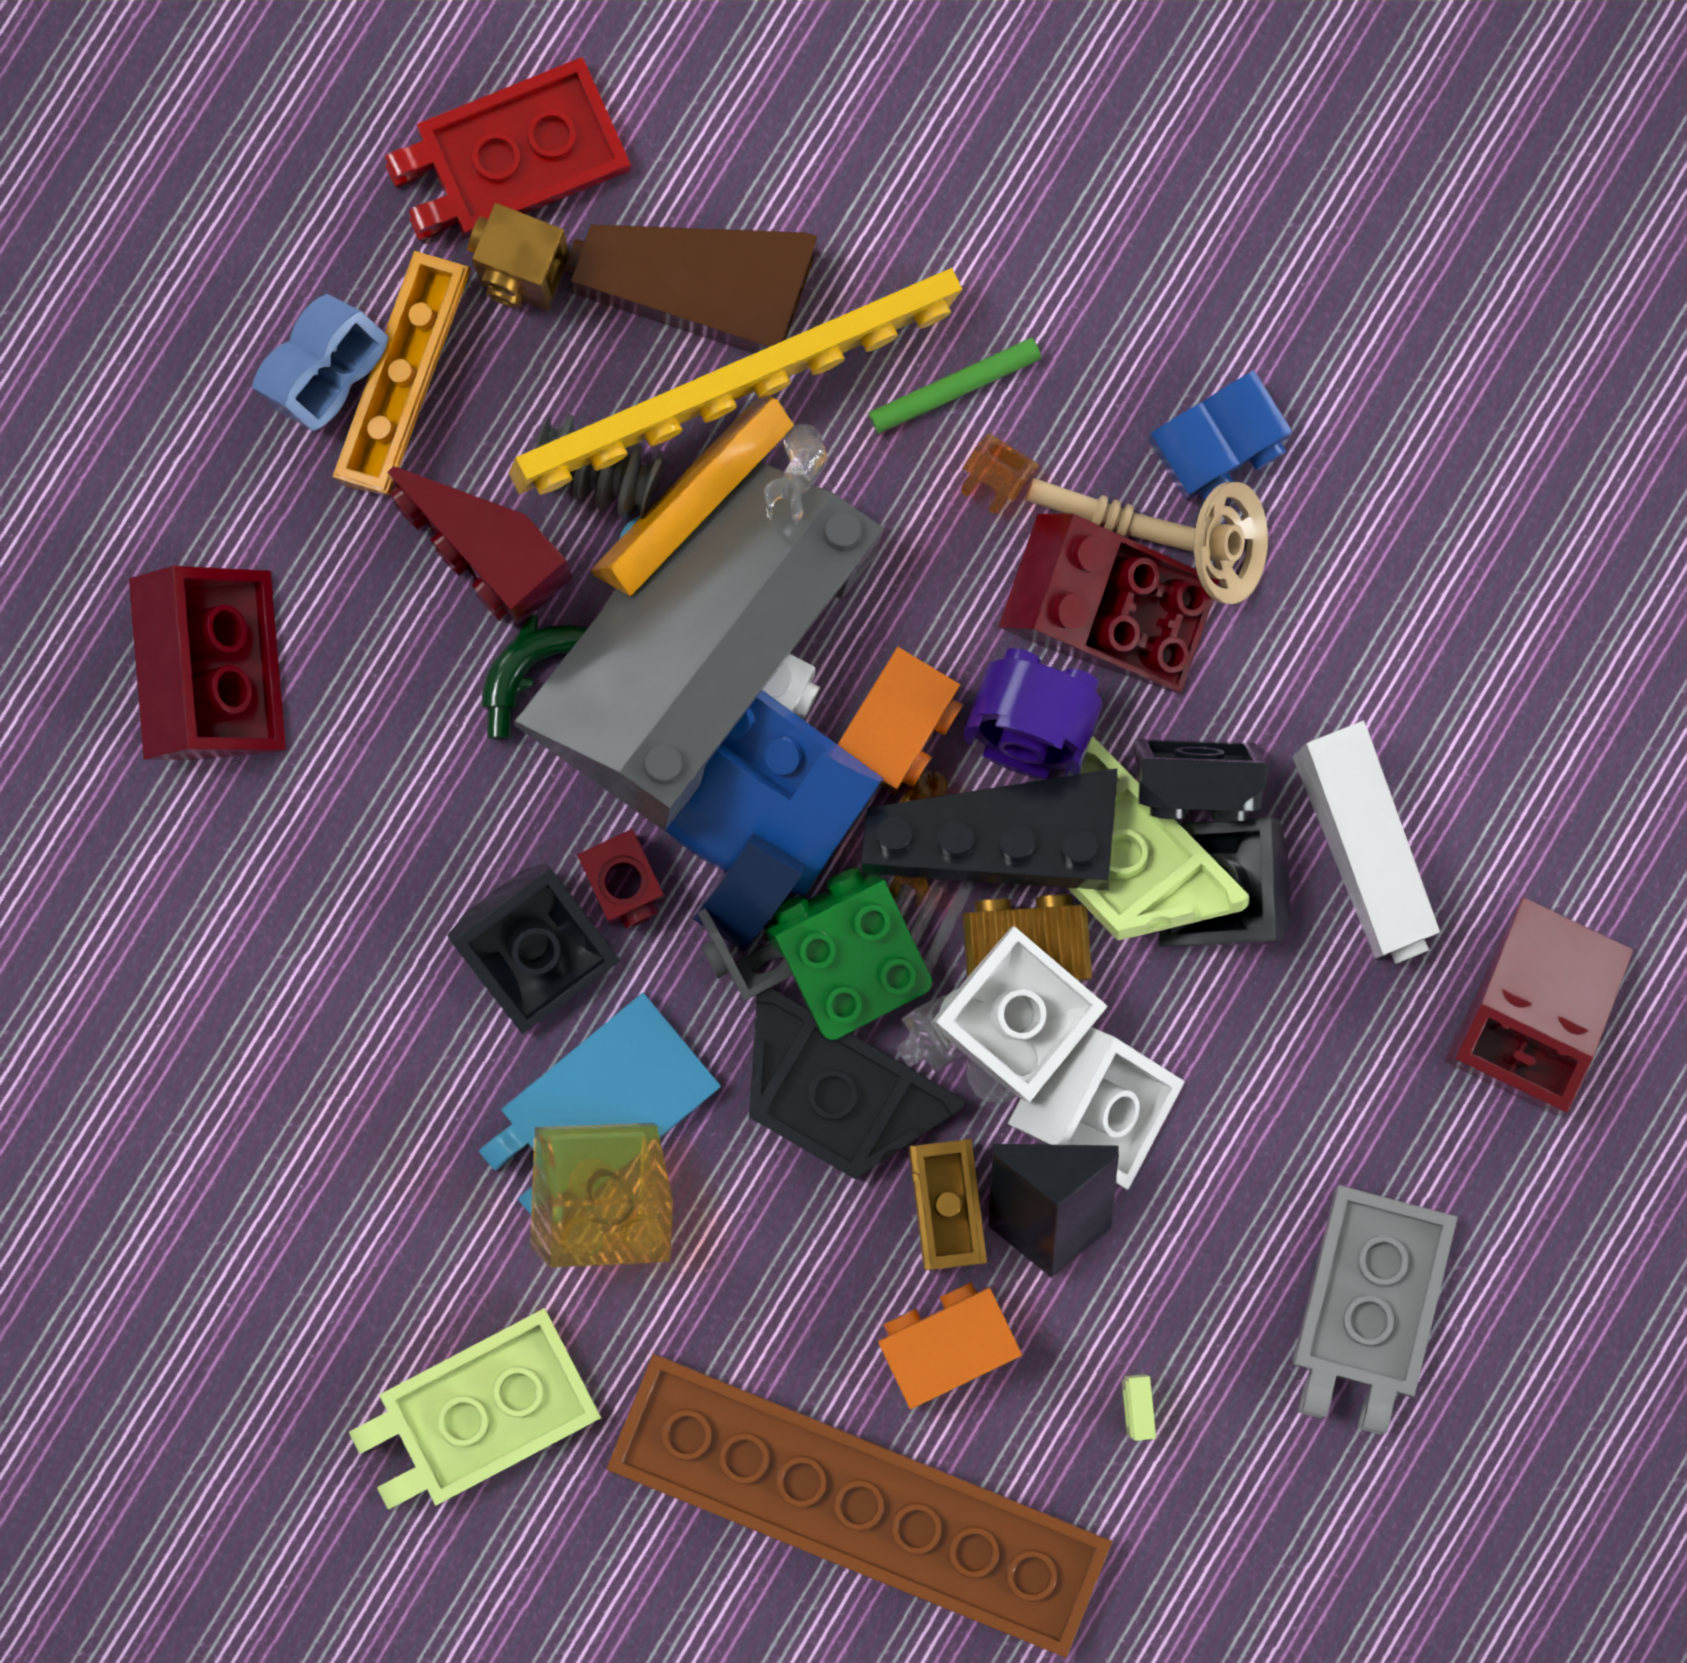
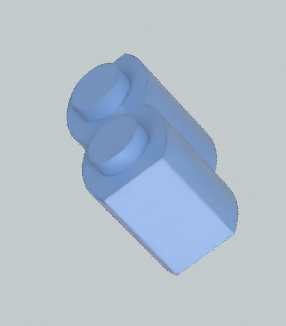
[252,294,389,431]

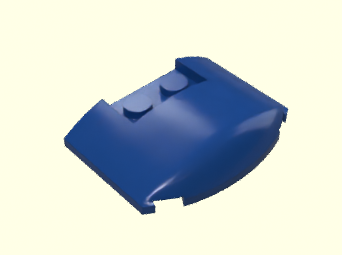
[665,690,884,895]

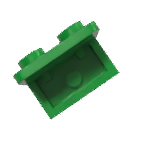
[763,868,932,1040]

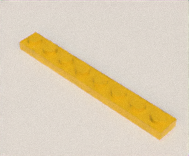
[509,268,962,495]

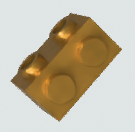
[467,203,569,312]

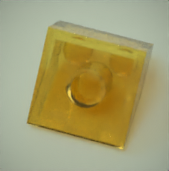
[530,1123,673,1268]

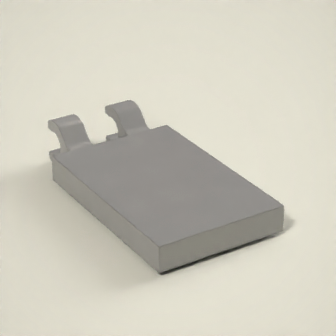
[1292,1185,1458,1435]

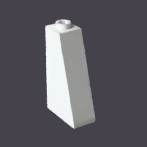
[1292,720,1440,964]

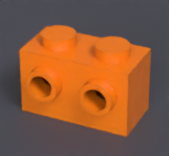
[837,646,964,795]
[877,1282,1023,1410]

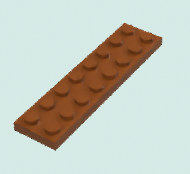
[606,1353,1113,1658]

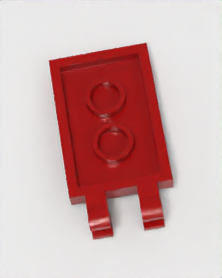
[385,57,631,242]

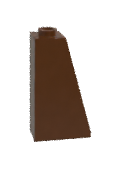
[565,224,817,354]

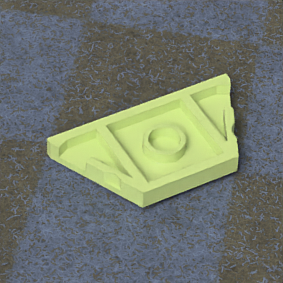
[1068,736,1249,941]

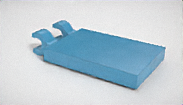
[478,993,721,1218]

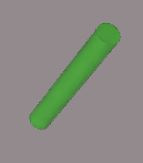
[868,337,1042,434]

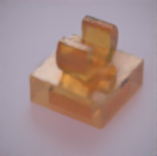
[961,433,1039,514]

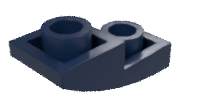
[692,833,805,951]

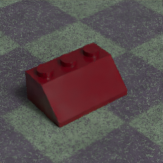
[129,566,286,760]

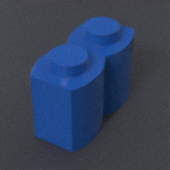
[1148,370,1292,502]

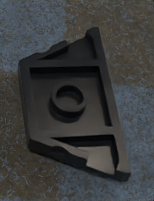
[749,987,966,1179]

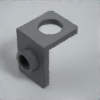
[697,908,793,1001]

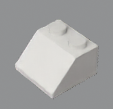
[1007,1027,1185,1189]

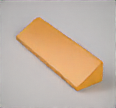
[332,251,471,496]
[590,397,794,596]

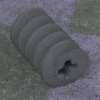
[534,414,665,519]

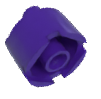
[963,648,1103,779]

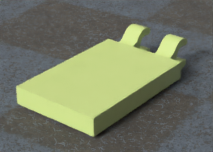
[349,1308,601,1510]

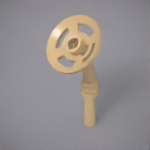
[1025,478,1268,604]

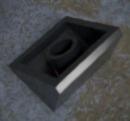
[988,1144,1119,1278]

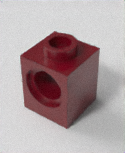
[577,828,666,929]

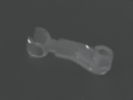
[764,423,828,524]

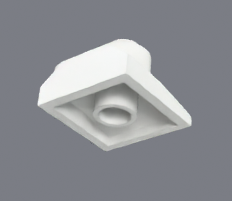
[931,926,1108,1102]

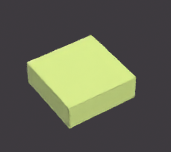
[1121,1374,1156,1441]

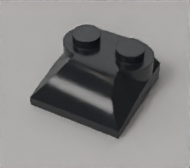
[1134,739,1267,821]
[1159,817,1290,948]
[447,862,620,1034]

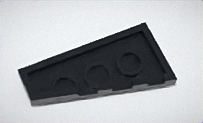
[861,768,1118,890]

